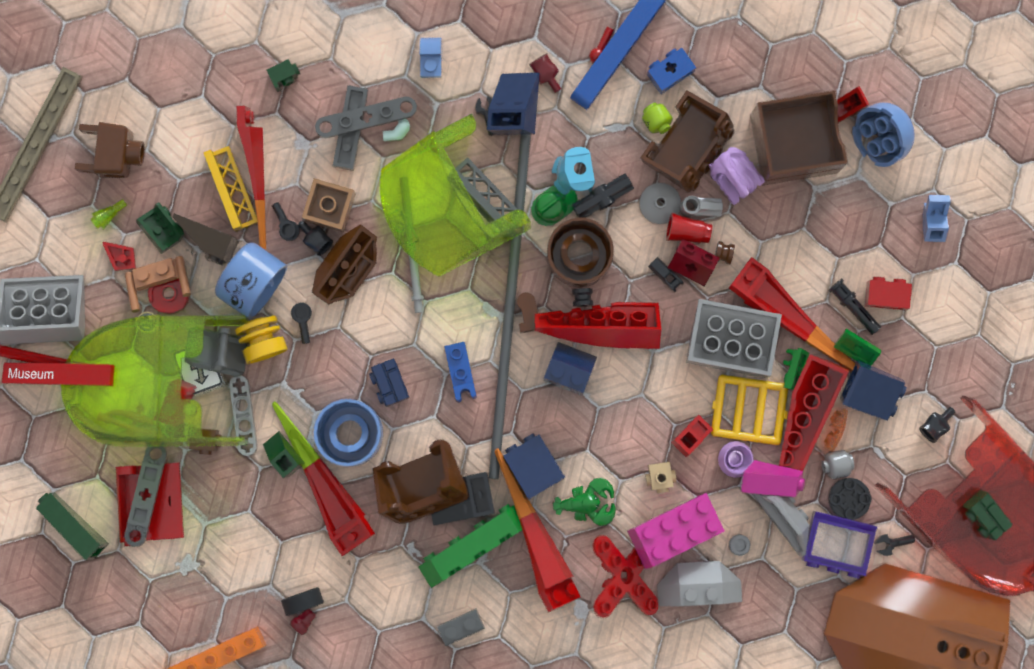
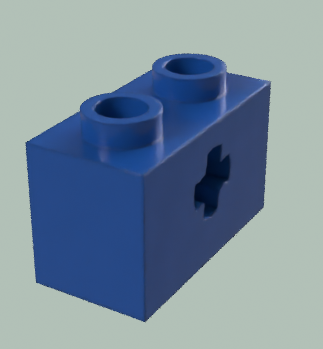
[647,48,696,94]

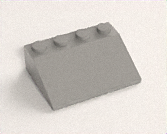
[0,275,85,345]
[686,299,782,379]

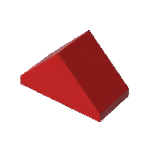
[837,86,869,123]

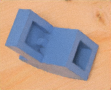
[420,38,442,78]
[923,195,951,242]

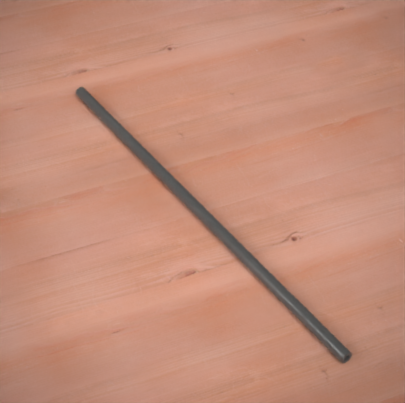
[488,135,531,479]

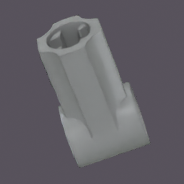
[679,196,723,217]

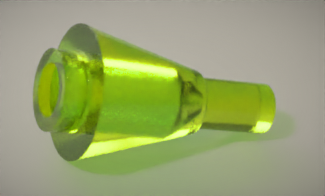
[90,199,127,230]

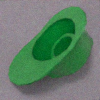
[531,185,577,226]

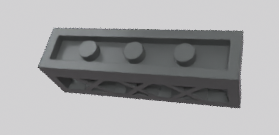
[448,157,525,238]

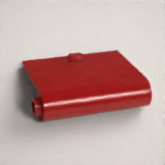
[115,462,184,547]

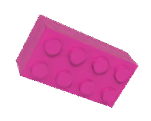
[627,493,725,569]

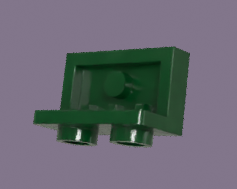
[136,202,184,254]

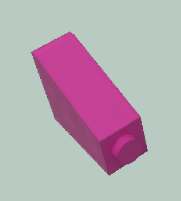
[741,460,805,497]

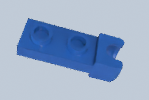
[444,341,477,403]

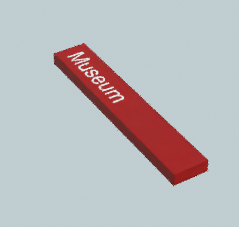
[2,362,115,386]

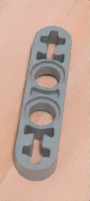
[229,375,258,456]

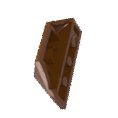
[312,224,377,305]

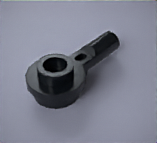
[272,202,300,241]
[291,302,312,344]

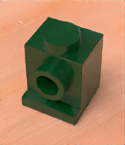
[266,59,301,92]

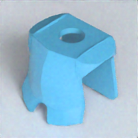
[552,147,595,195]

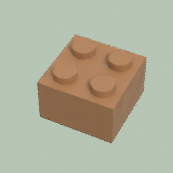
[302,178,356,233]

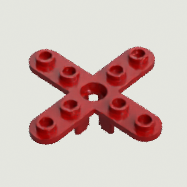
[593,535,659,618]

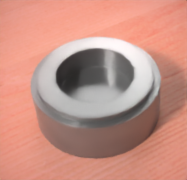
[729,534,750,556]

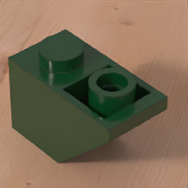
[263,431,305,478]

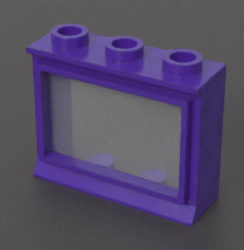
[802,511,878,579]

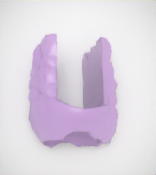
[709,147,765,205]

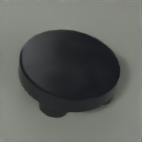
[828,478,872,520]

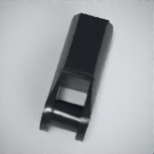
[648,257,684,293]

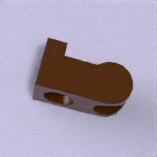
[517,292,538,334]

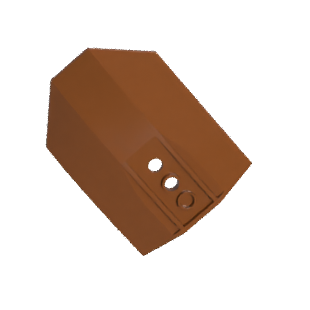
[823,563,1010,669]

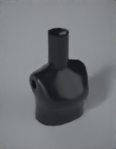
[298,220,333,256]
[919,407,955,443]

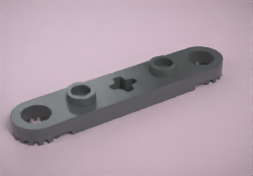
[315,97,417,138]
[124,443,167,547]

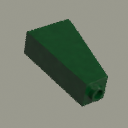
[36,492,109,560]

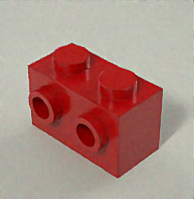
[864,277,912,311]

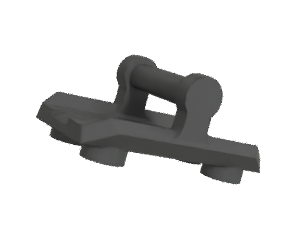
[185,327,248,377]

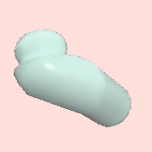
[383,119,410,141]

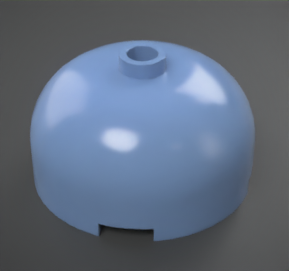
[852,102,915,167]

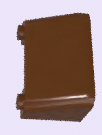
[372,439,468,524]

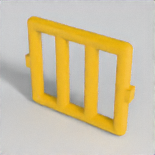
[711,375,788,445]

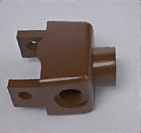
[75,122,145,178]

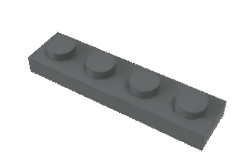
[333,85,369,171]

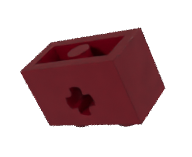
[667,239,719,287]

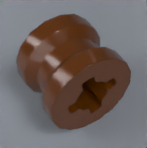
[715,241,735,265]

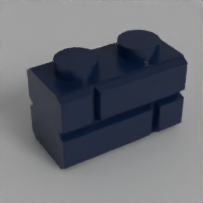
[369,358,410,407]

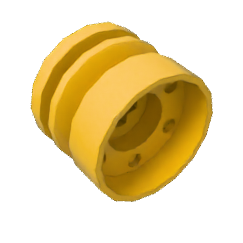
[235,316,288,364]

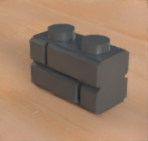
[437,608,485,646]

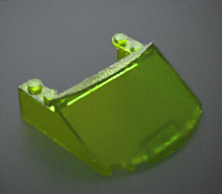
[380,114,531,277]

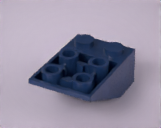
[487,73,540,135]

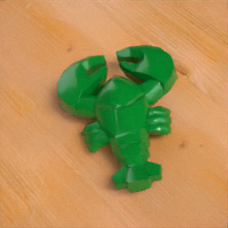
[553,477,616,526]

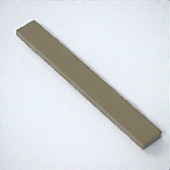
[0,67,83,223]

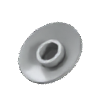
[639,183,681,224]

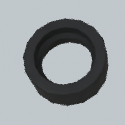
[281,587,324,616]

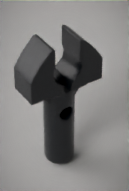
[475,96,495,136]
[874,534,915,556]

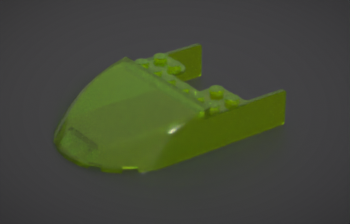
[61,315,250,447]

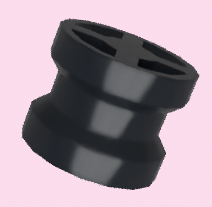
[572,288,593,307]

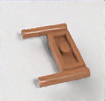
[124,256,191,313]

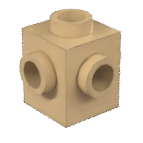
[645,462,676,494]

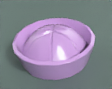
[718,441,754,478]

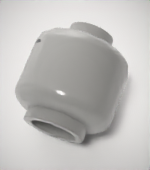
[821,450,854,479]

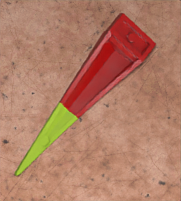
[272,402,375,556]

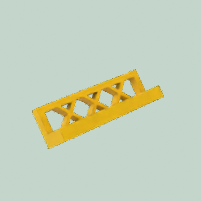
[203,146,258,232]

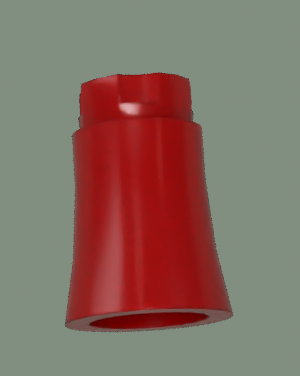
[666,212,712,244]

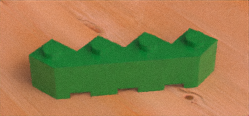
[418,504,522,588]

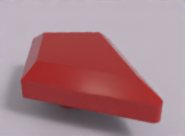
[102,242,136,271]

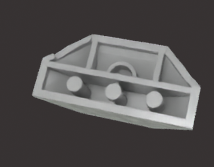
[751,493,809,557]
[657,561,742,606]

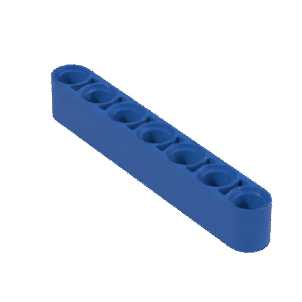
[570,0,666,110]

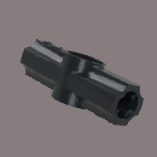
[572,174,634,218]

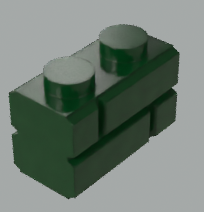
[963,490,1013,541]

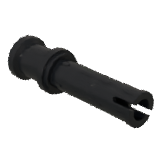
[828,278,882,335]

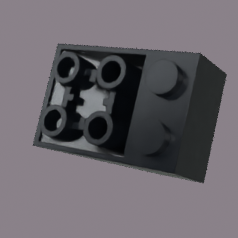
[431,472,495,526]

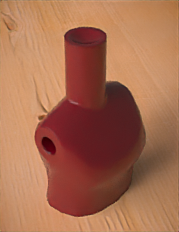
[529,53,561,93]

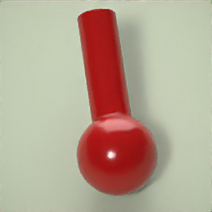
[589,27,614,64]

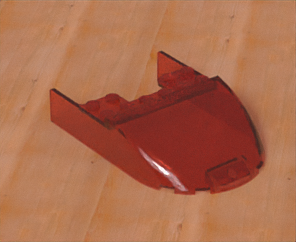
[875,395,1034,596]

